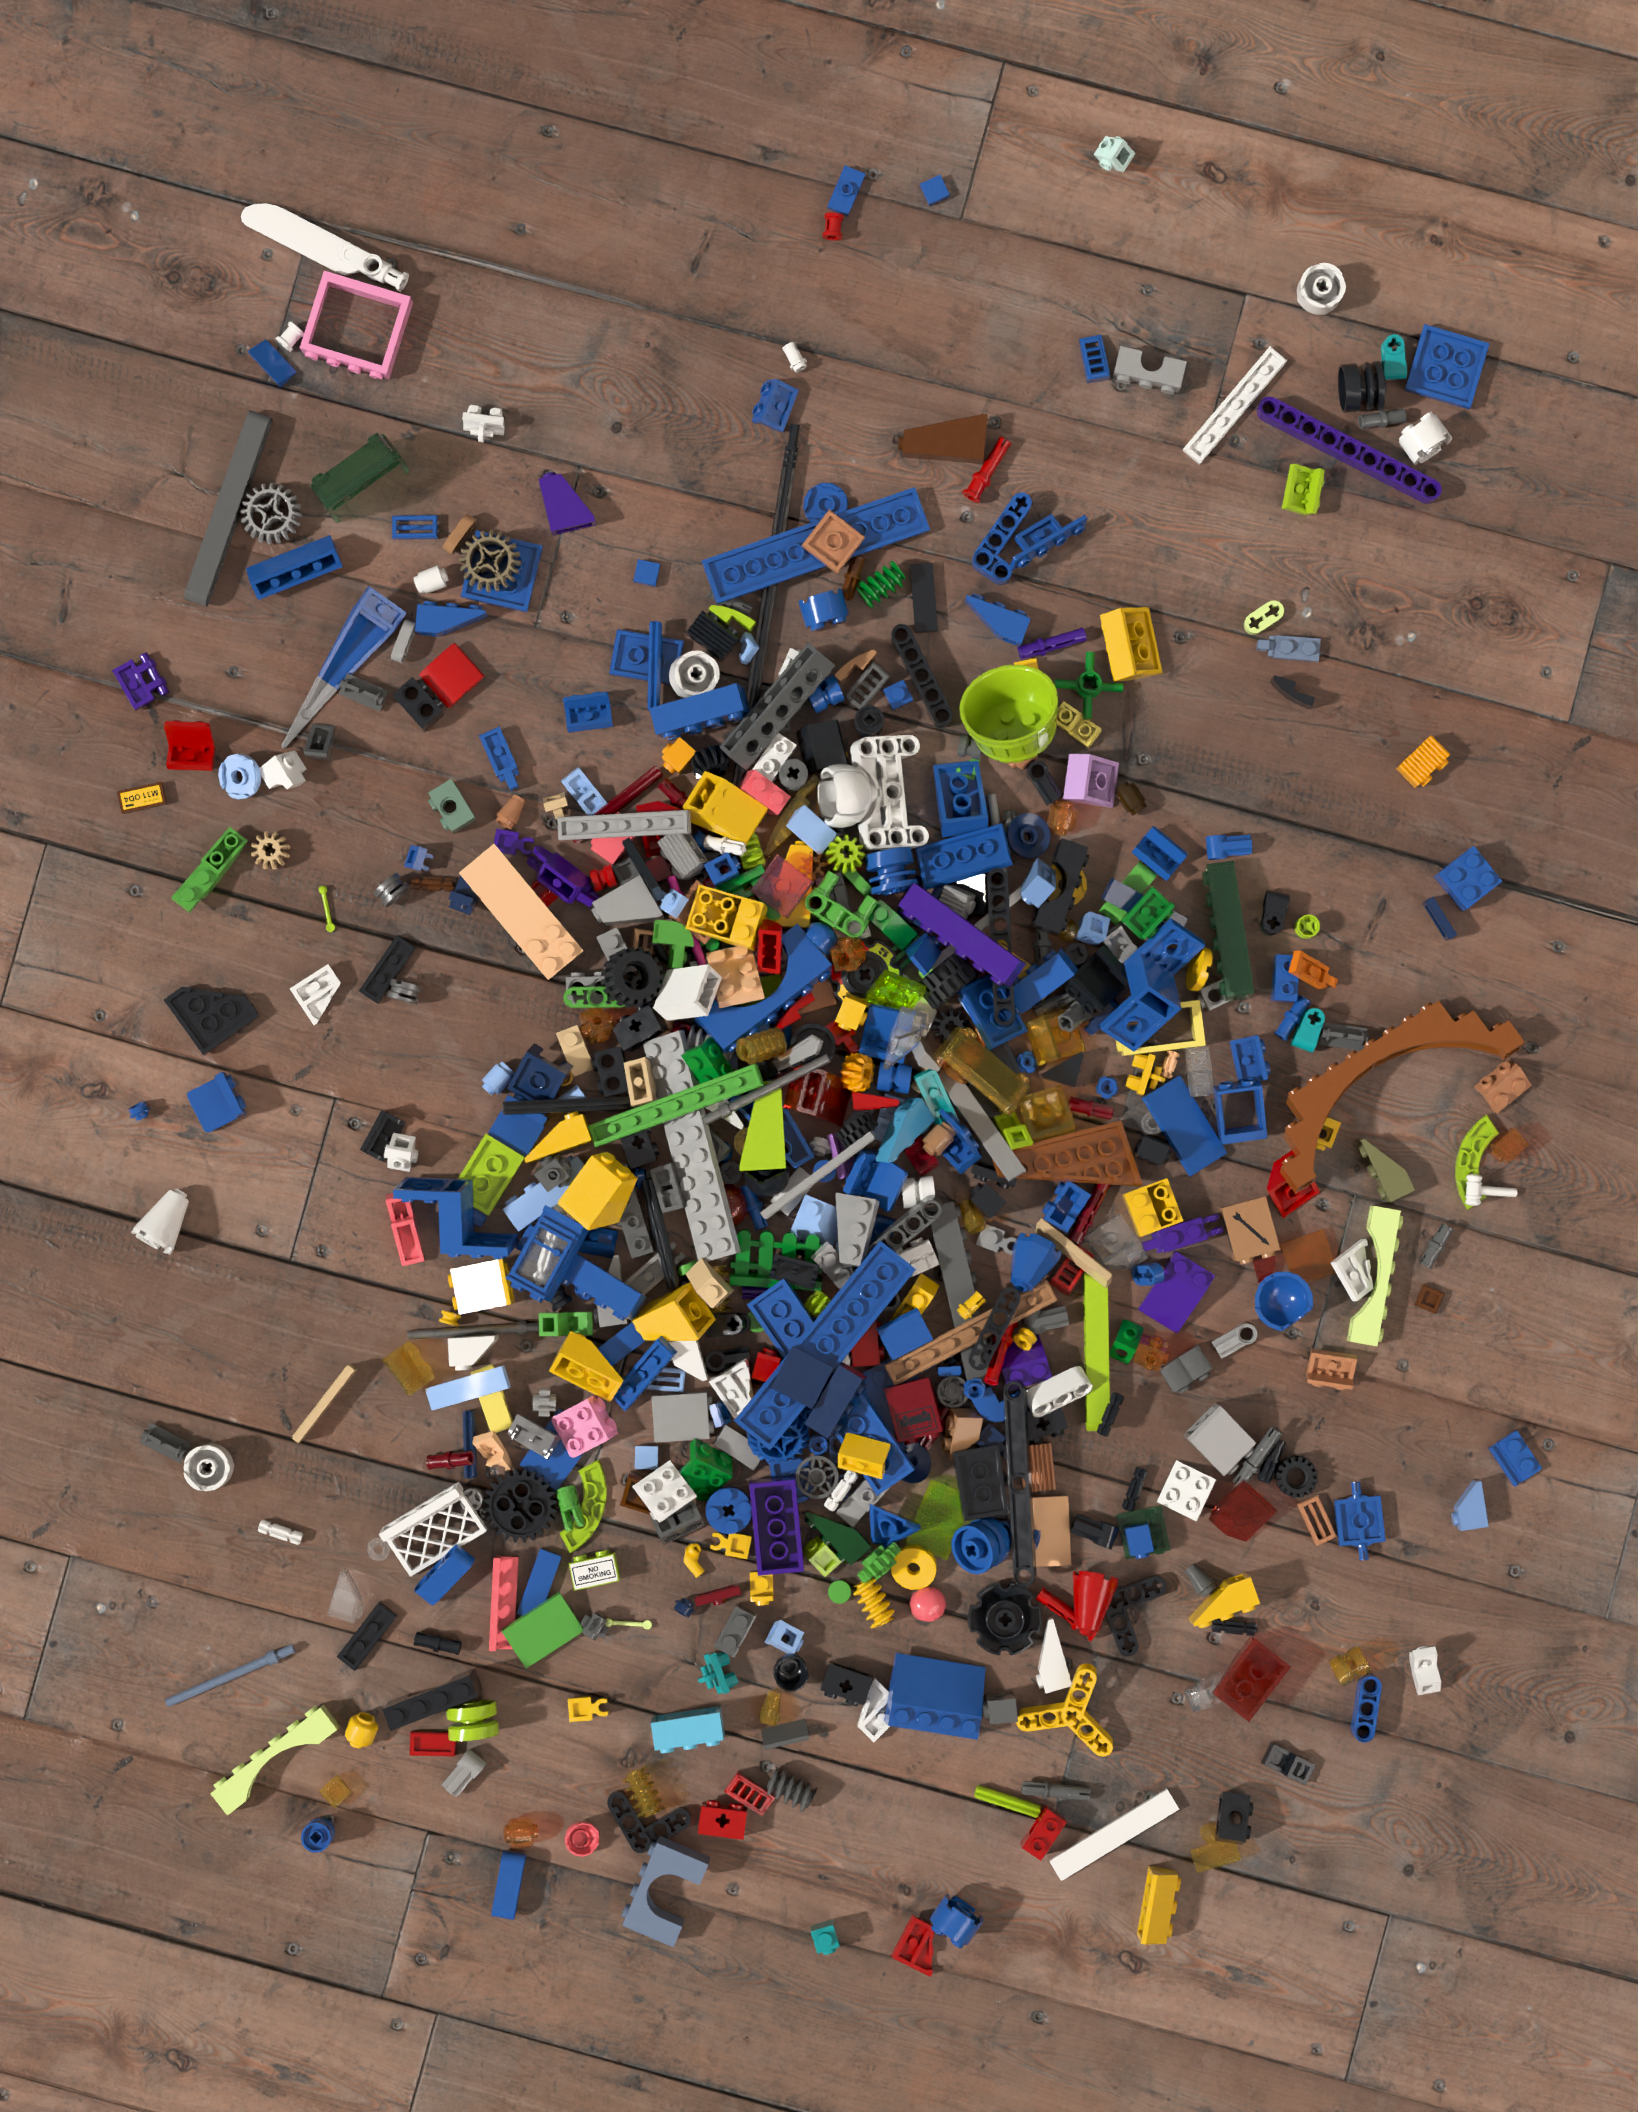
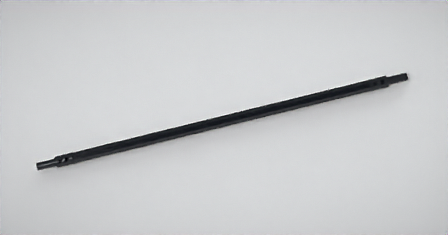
[731,424,800,840]

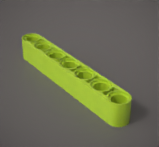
[1083,1273,1110,1431]

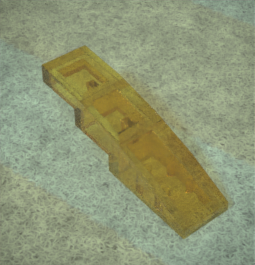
[764,774,820,858]

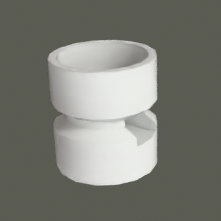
[902,1176,936,1208]

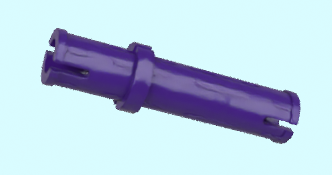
[1017,627,1087,661]

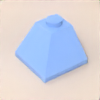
[790,1194,838,1247]

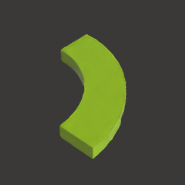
[1455,1115,1500,1209]
[560,1459,607,1553]

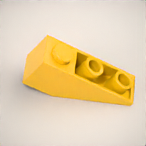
[889,1273,940,1322]

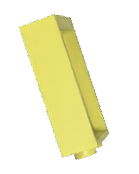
[1116,1000,1206,1056]

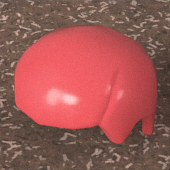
[909,1587,946,1622]
[565,1821,599,1857]

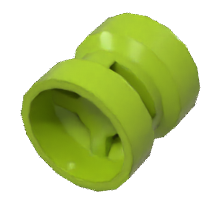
[1294,915,1320,939]

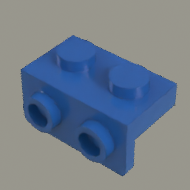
[563,692,613,733]
[1132,826,1188,881]
[1229,1035,1271,1083]

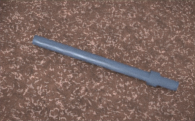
[165,1644,296,1707]

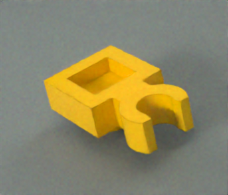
[710,1532,752,1559]
[568,1696,609,1722]

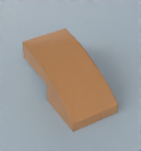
[834,650,877,685]

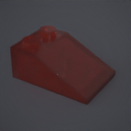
[1212,1636,1291,1722]

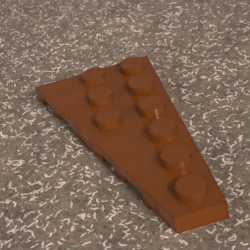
[992,1120,1143,1186]

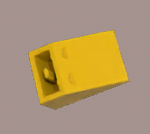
[683,771,768,845]
[685,885,768,951]
[1189,1572,1260,1628]

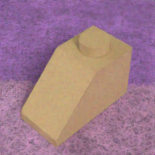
[556,1025,593,1077]
[624,1057,657,1107]
[686,1258,734,1309]

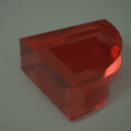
[1252,1256,1276,1283]

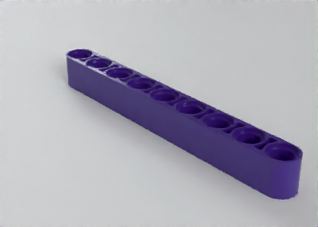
[1256,397,1442,504]

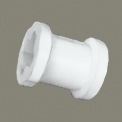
[275,322,304,352]

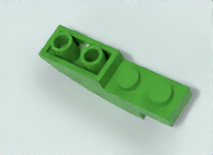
[171,827,248,913]

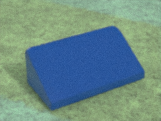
[248,339,297,388]
[578,1228,618,1258]

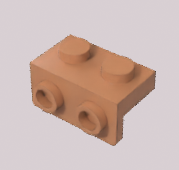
[1474,1059,1532,1114]
[1306,1348,1357,1390]

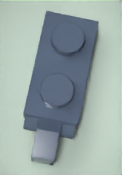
[1256,635,1321,663]

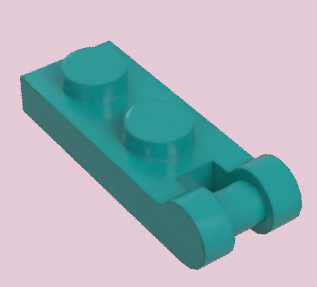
[913,1069,960,1125]

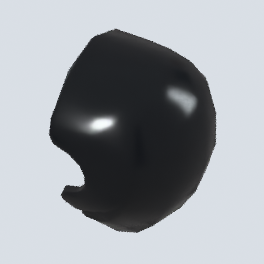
[773,1654,809,1692]

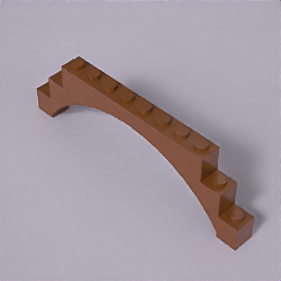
[1280,1001,1525,1194]

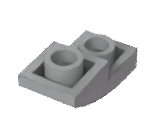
[712,1425,760,1470]

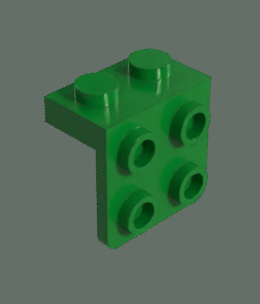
[678,1438,733,1502]

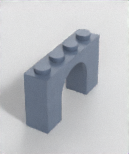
[621,1836,710,1947]

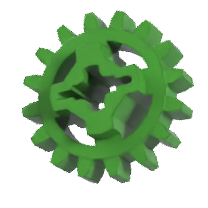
[857,1542,901,1583]

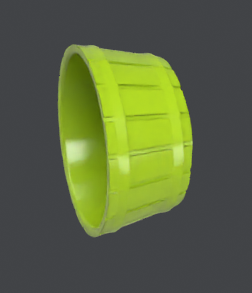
[960,665,1058,763]

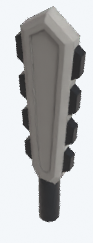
[770,1034,823,1080]

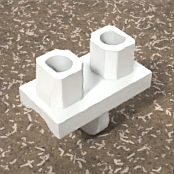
[462,405,505,443]

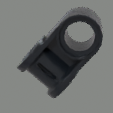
[1260,890,1290,936]
[706,1313,751,1337]

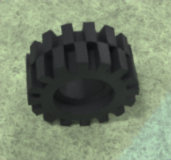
[835,1110,879,1149]
[1274,1455,1318,1498]

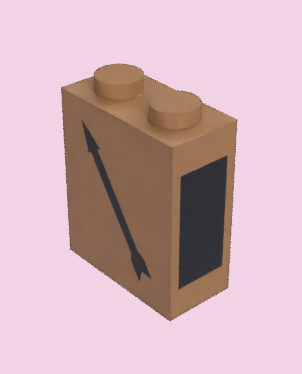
[1219,1196,1280,1265]

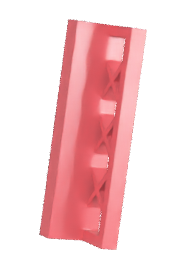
[489,1555,519,1651]

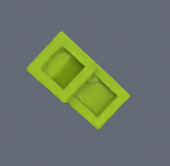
[709,605,756,633]
[992,1112,1033,1150]

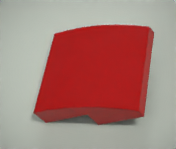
[419,643,485,708]

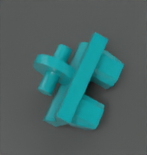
[697,1652,738,1694]

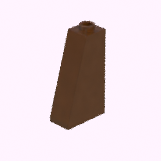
[898,414,988,464]

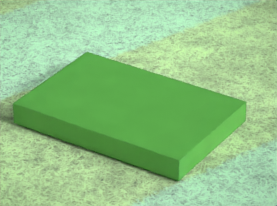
[501,1592,583,1668]

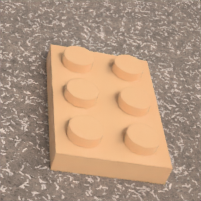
[706,946,764,1008]

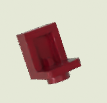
[903,1136,940,1177]

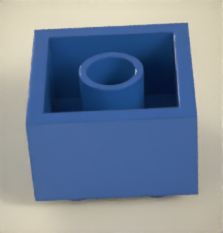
[1433,846,1502,912]

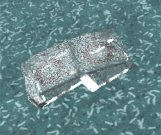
[1185,1046,1213,1097]

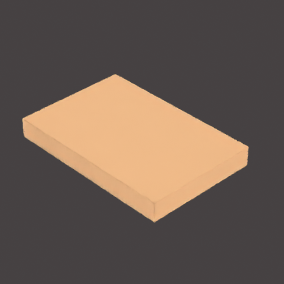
[1032,1496,1071,1567]

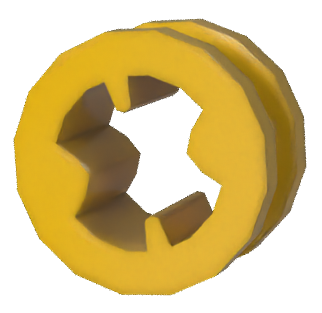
[439,1310,462,1327]
[1013,1328,1037,1351]

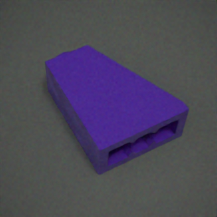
[539,472,597,536]

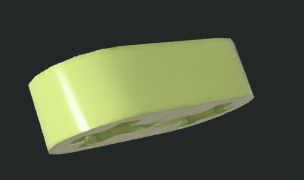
[1244,601,1284,635]

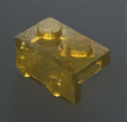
[382,1341,435,1397]

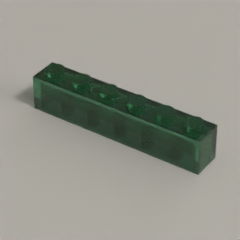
[1202,861,1254,1002]

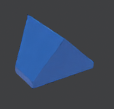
[869,1504,921,1547]

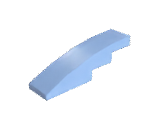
[425,1365,511,1410]

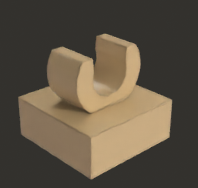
[543,792,568,820]

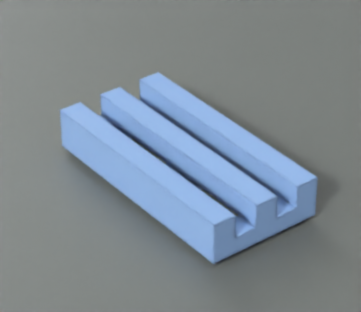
[646,1367,685,1392]

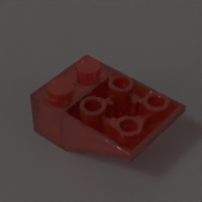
[783,1065,851,1126]

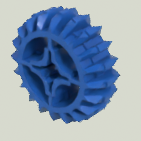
[747,1415,809,1464]

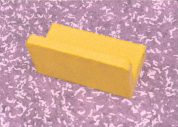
[838,1433,890,1479]

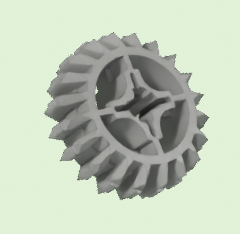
[240,483,302,545]

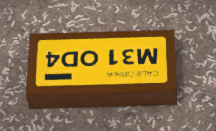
[117,782,167,814]

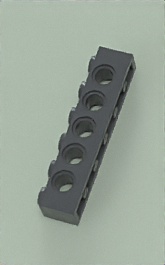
[720,642,835,770]

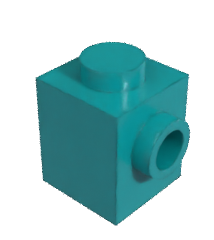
[811,1919,840,1955]

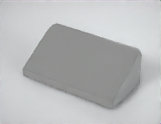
[908,1029,940,1071]

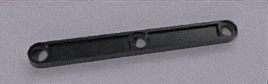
[1003,1380,1037,1587]

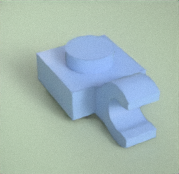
[651,888,689,919]

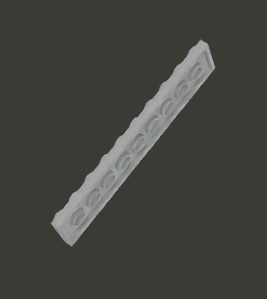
[643,1030,741,1262]

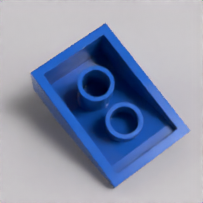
[933,761,988,837]

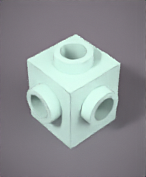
[1094,136,1136,172]

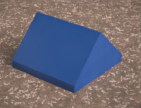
[876,1308,933,1361]

